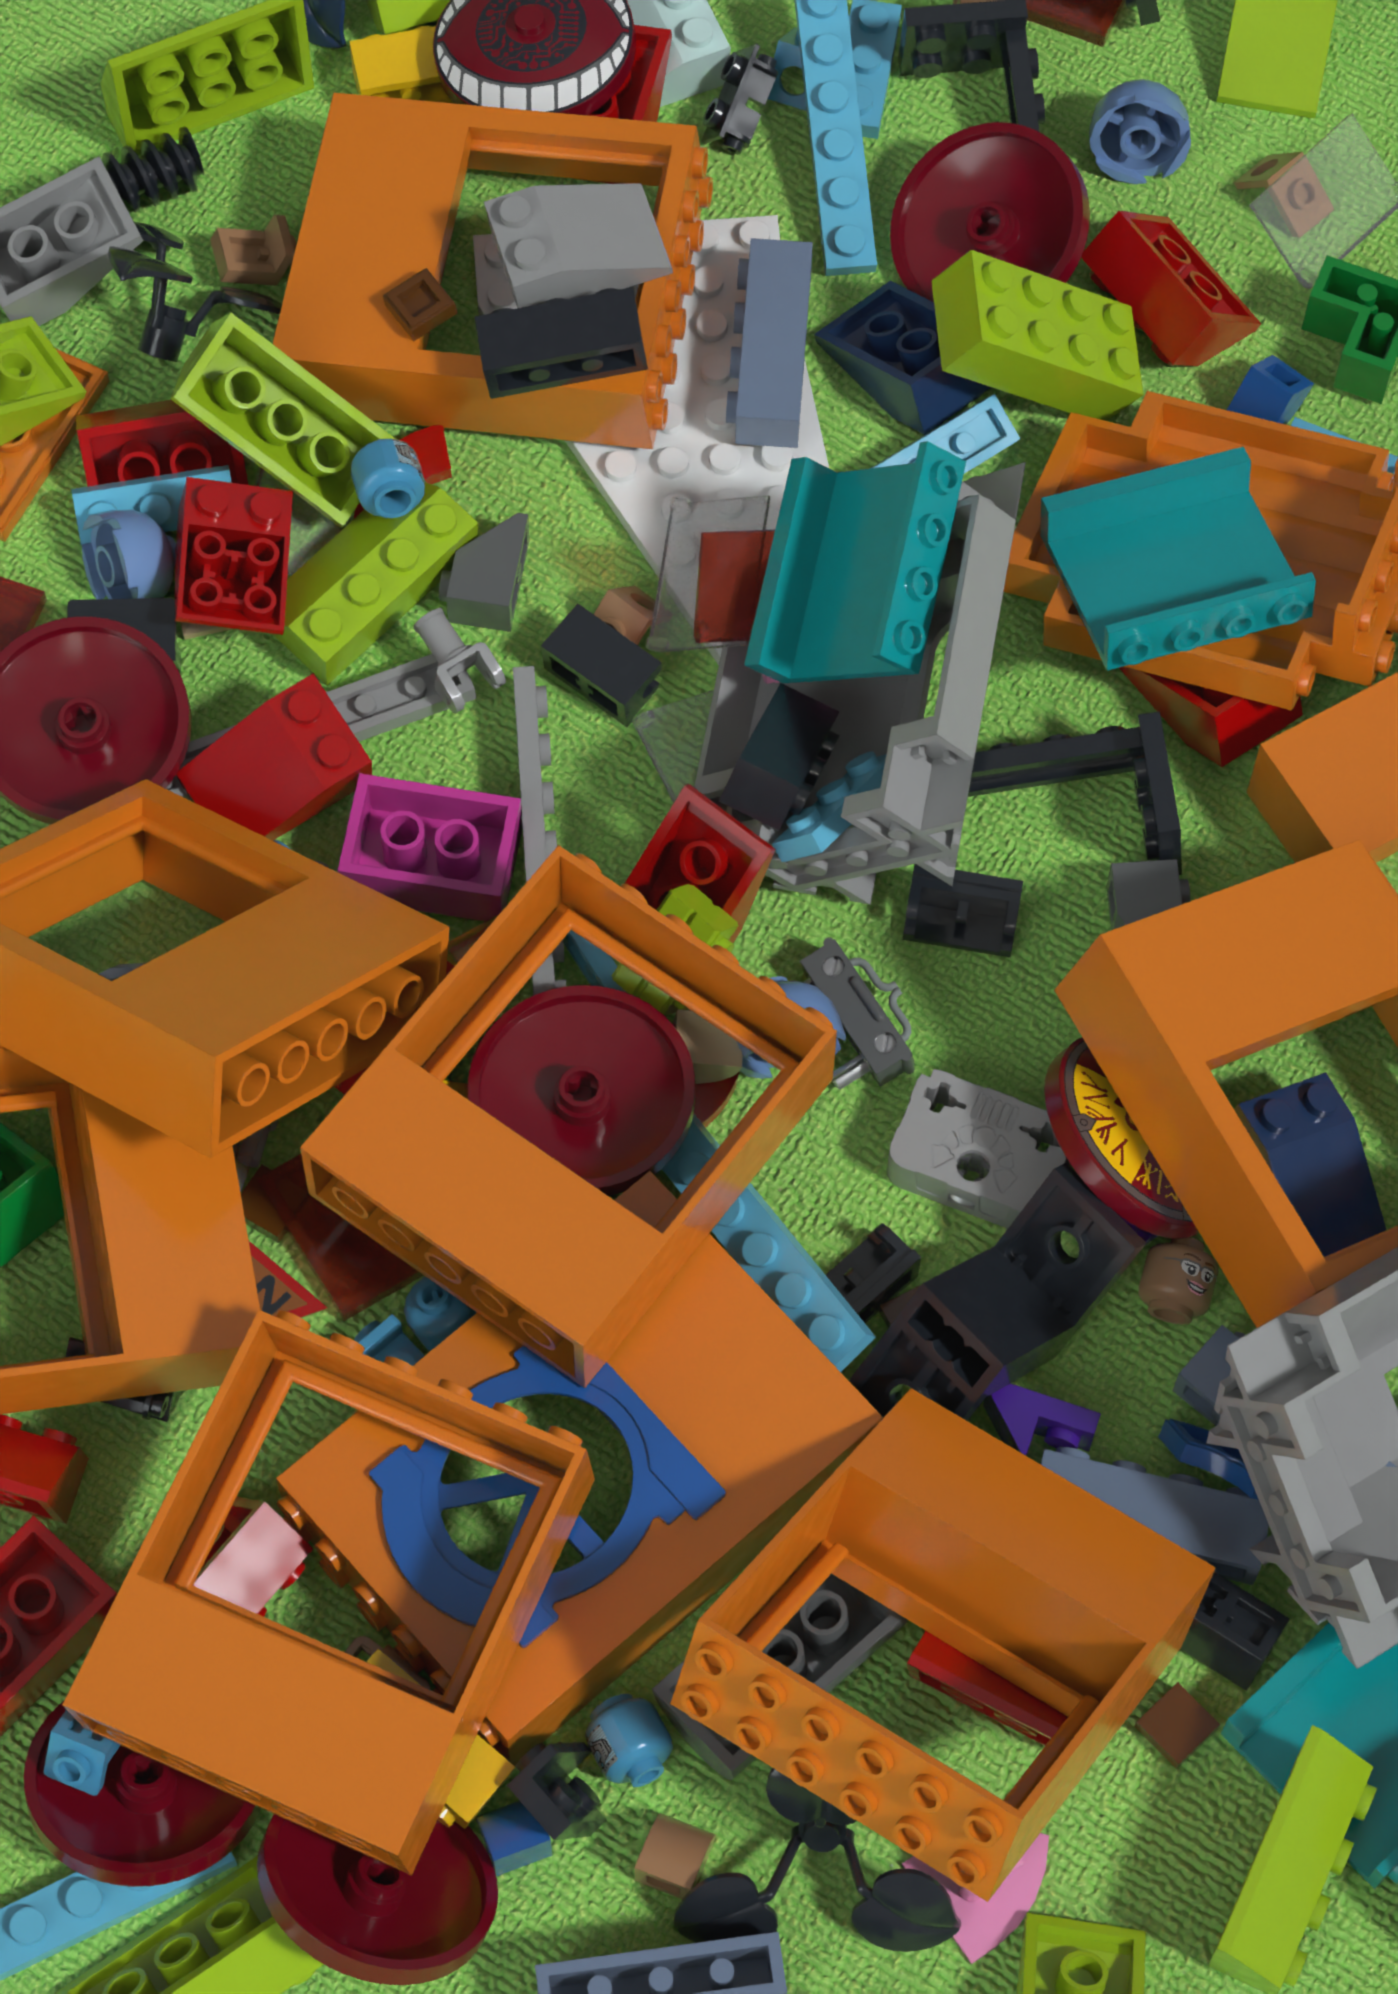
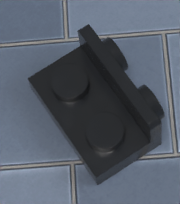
[507,1742,607,1840]

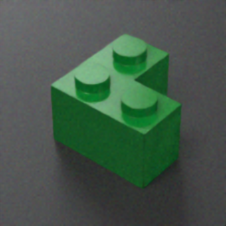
[1301,255,1398,404]

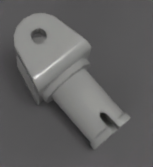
[413,608,506,714]

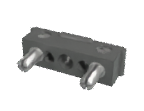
[800,937,915,1090]

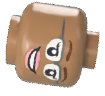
[1138,1237,1219,1325]

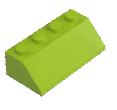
[170,313,397,527]
[273,482,478,686]
[1208,1725,1377,1994]
[55,1856,324,1994]

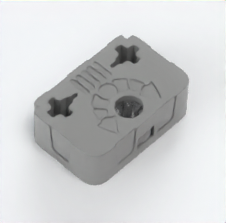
[887,1069,1069,1229]

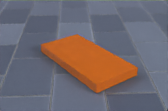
[0,348,109,542]

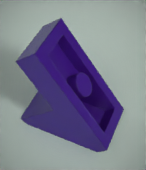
[983,1383,1101,1456]

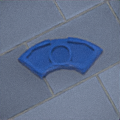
[1158,1418,1259,1500]

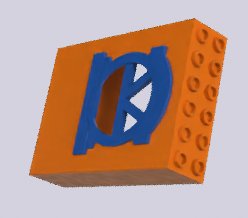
[276,1171,883,1766]

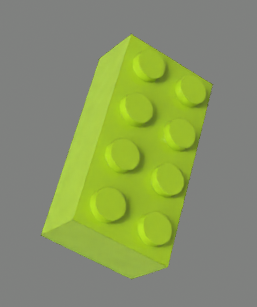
[932,250,1144,421]

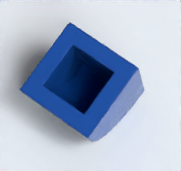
[1227,355,1314,425]
[476,1800,552,1876]

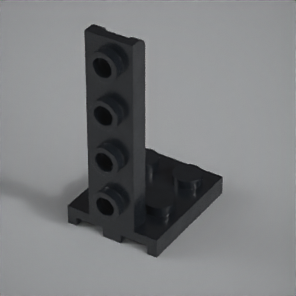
[898,0,1045,132]
[968,711,1182,875]

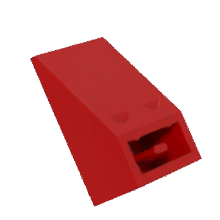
[175,477,293,635]

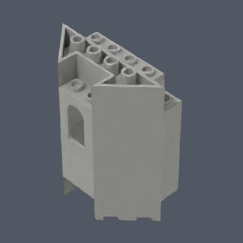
[694,462,1026,905]
[1206,1247,1398,1669]

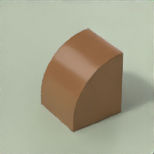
[634,1813,716,1899]

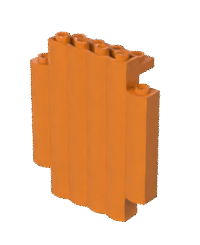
[1004,391,1398,711]

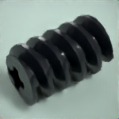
[89,126,204,213]

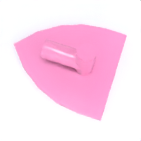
[902,1833,1049,1965]

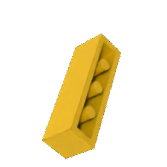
[349,26,453,103]

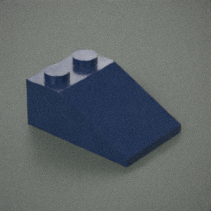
[814,280,991,435]
[1234,1072,1387,1257]

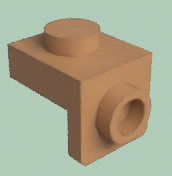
[210,215,296,286]

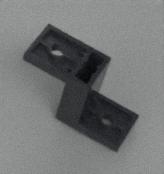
[849,1163,1146,1421]

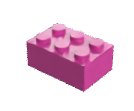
[337,773,523,922]

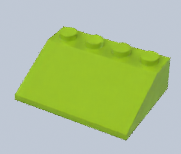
[101,0,314,155]

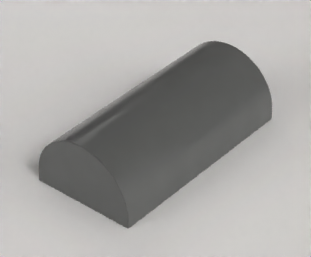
[652,1574,908,1780]

